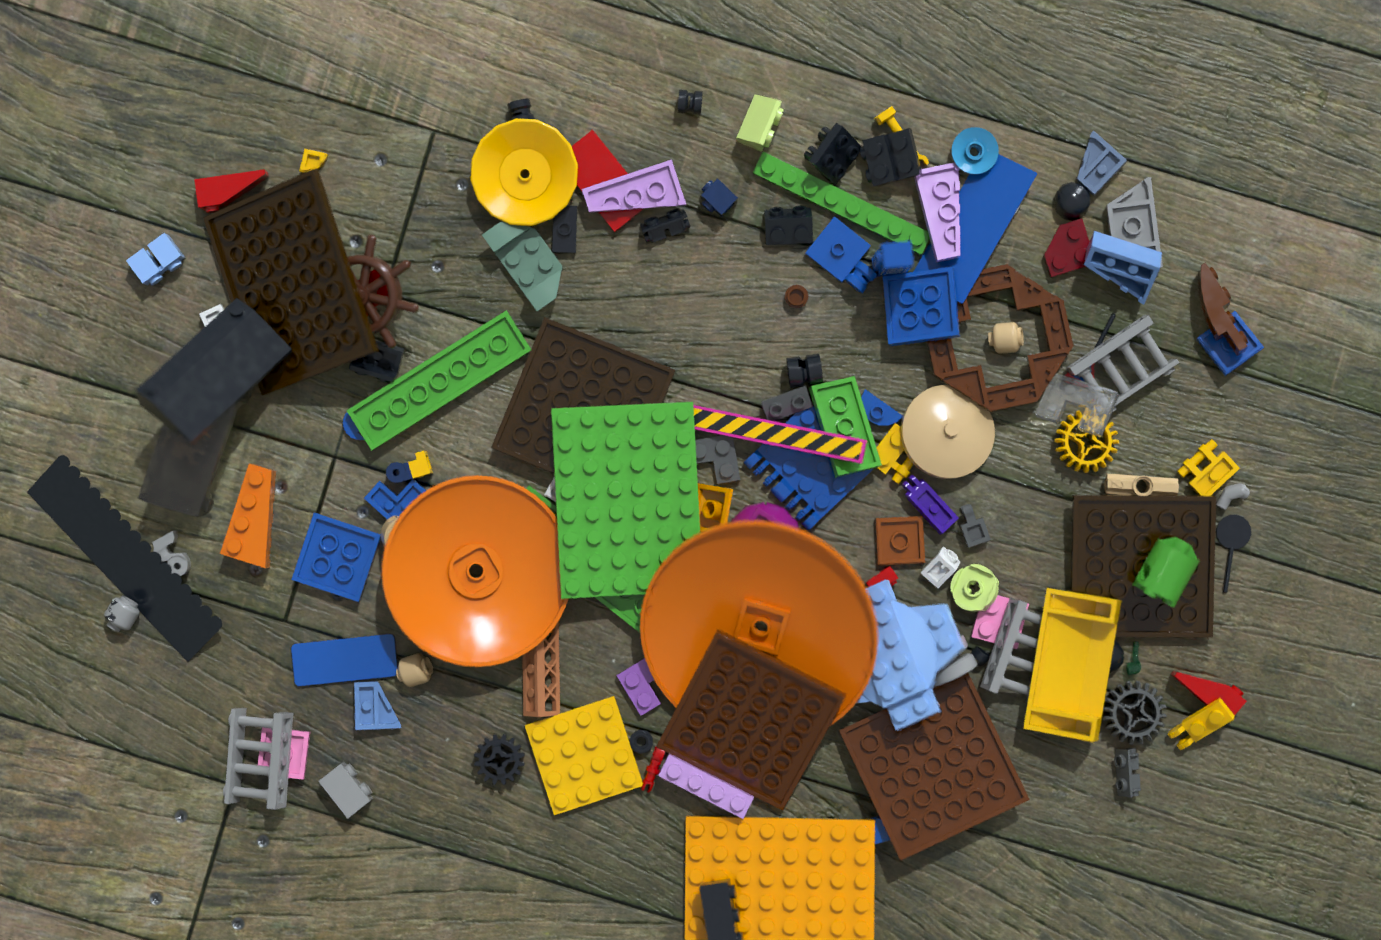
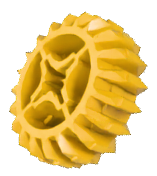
[1054,409,1119,473]

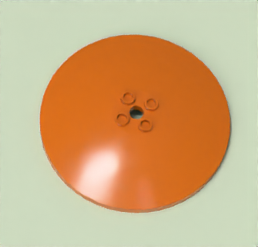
[381,476,569,667]

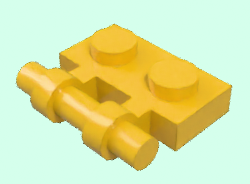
[876,423,914,484]
[1177,439,1240,496]

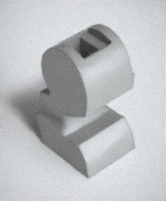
[152,530,191,576]

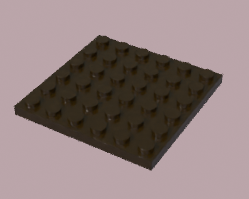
[491,317,676,473]
[1071,495,1216,637]

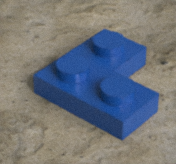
[364,479,426,519]

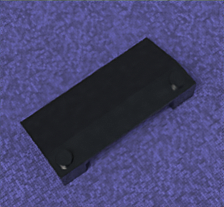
[136,298,292,445]

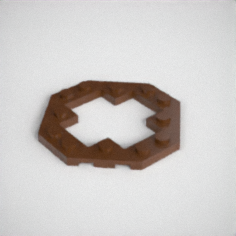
[927,264,1074,412]

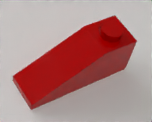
[194,169,269,213]
[1170,671,1247,716]

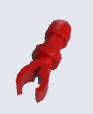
[641,746,665,793]

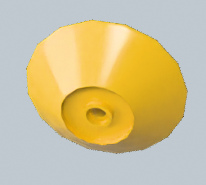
[470,119,578,226]

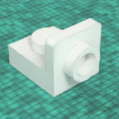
[921,547,960,588]

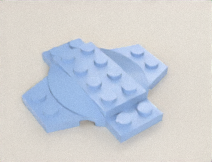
[856,580,965,730]

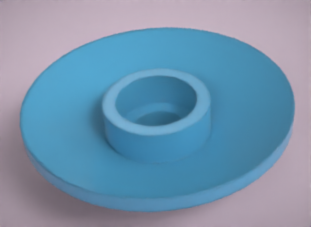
[951,127,999,174]

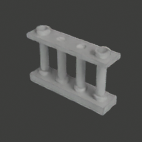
[1066,315,1179,416]
[980,597,1042,703]
[223,708,293,809]

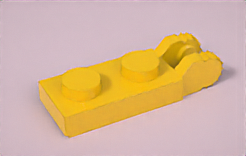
[1167,698,1235,750]

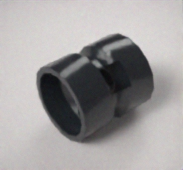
[786,354,823,388]

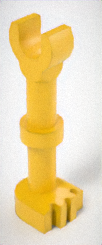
[874,106,929,165]

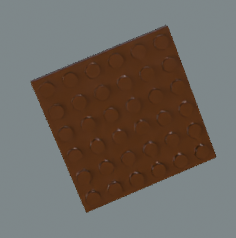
[656,629,846,811]
[839,672,1030,861]

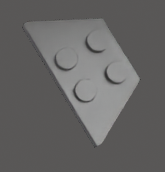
[1106,177,1163,268]

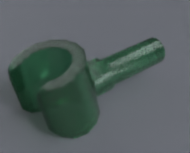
[1126,641,1141,675]

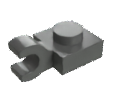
[960,504,991,548]

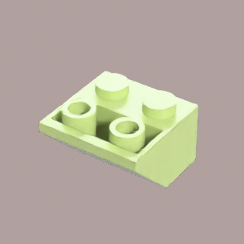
[736,94,784,152]

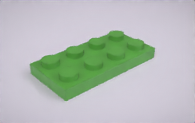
[809,376,882,478]

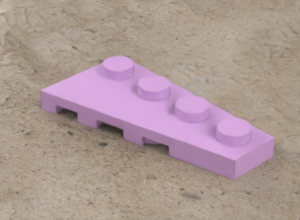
[582,160,686,213]
[914,163,960,262]

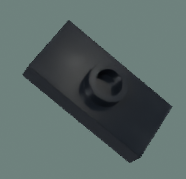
[552,206,578,254]

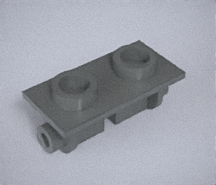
[761,386,813,421]
[1114,748,1141,798]

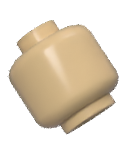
[988,322,1024,354]
[396,653,433,687]

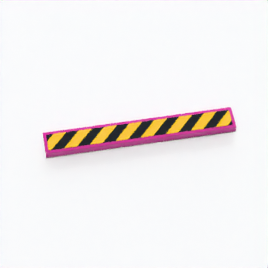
[693,405,867,464]

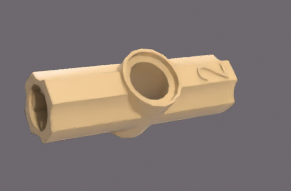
[1104,473,1179,496]

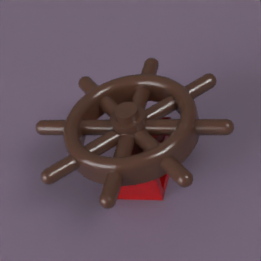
[348,234,419,348]

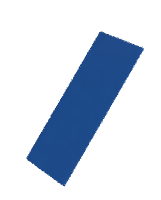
[913,154,1037,303]

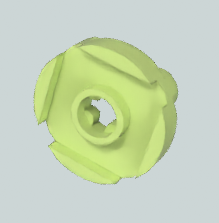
[950,564,999,612]

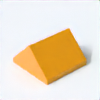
[698,483,733,532]

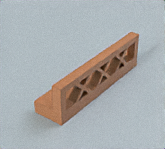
[522,621,560,717]

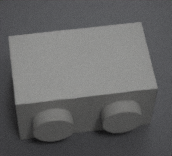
[318,762,373,819]

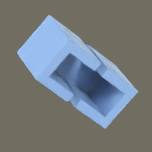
[126,233,185,285]

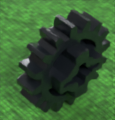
[474,733,525,785]

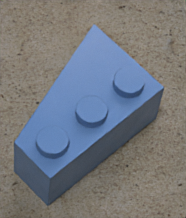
[1084,231,1162,305]

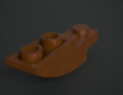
[1198,262,1248,356]

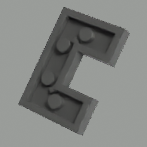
[695,435,740,484]

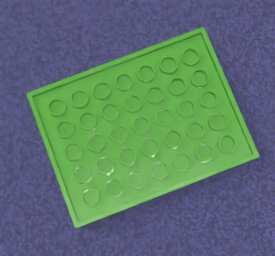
[551,402,700,599]

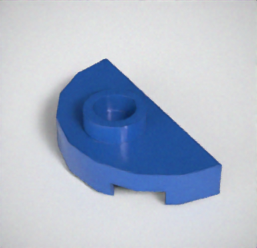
[861,389,903,426]

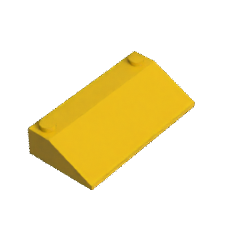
[1023,588,1122,742]

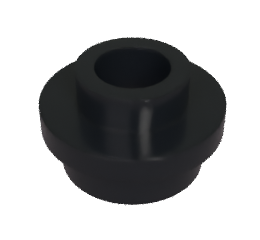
[630,730,653,754]

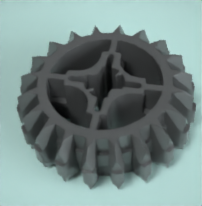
[1102,680,1167,744]

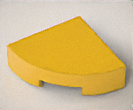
[299,148,328,173]

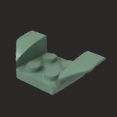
[482,222,563,311]

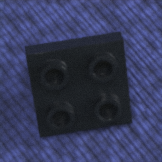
[804,123,861,186]

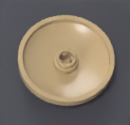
[901,385,995,479]

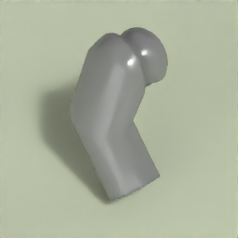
[1216,483,1250,510]

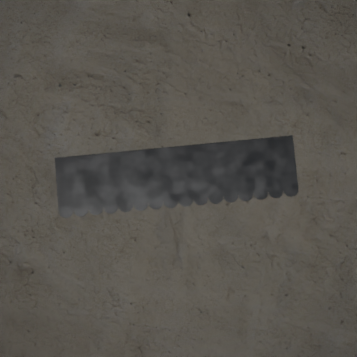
[27,455,223,662]

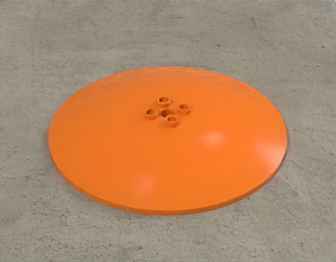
[640,521,878,727]

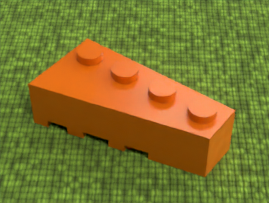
[220,463,276,568]

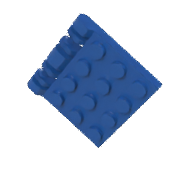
[743,407,873,531]

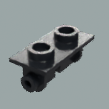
[640,209,690,243]

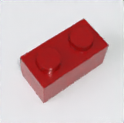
[865,566,898,587]

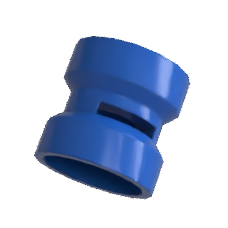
[845,261,877,294]

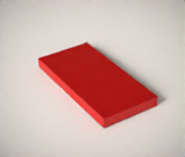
[572,129,644,233]

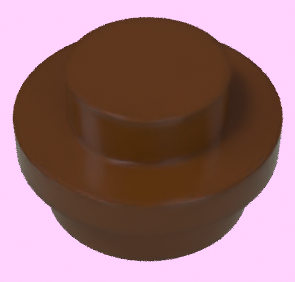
[785,285,808,308]

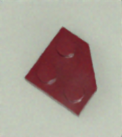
[1043,219,1090,278]

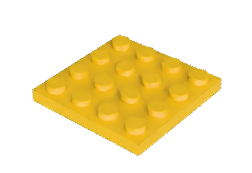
[525,696,643,815]

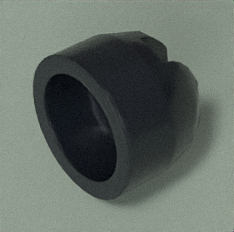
[970,646,990,666]

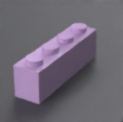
[658,753,754,819]

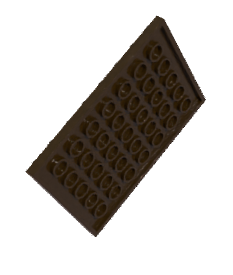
[203,169,378,396]

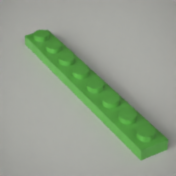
[753,152,930,255]

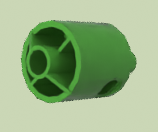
[1133,537,1200,607]

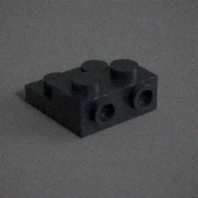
[860,128,922,186]

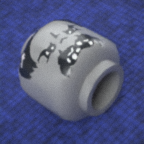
[104,595,140,632]

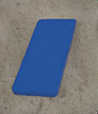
[291,634,398,686]

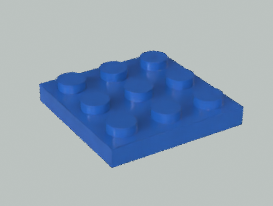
[883,267,960,346]
[291,513,381,602]

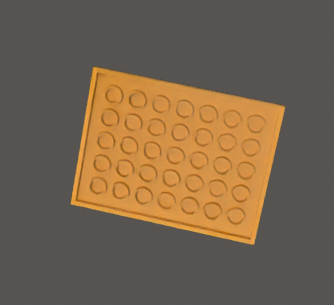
[685,815,875,940]

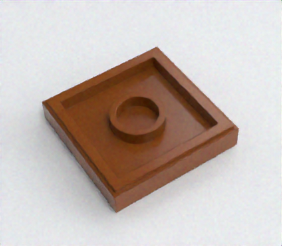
[875,516,925,565]

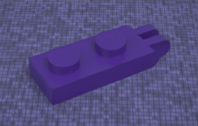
[902,475,959,535]

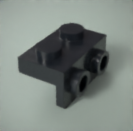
[764,206,813,245]
[349,340,404,382]

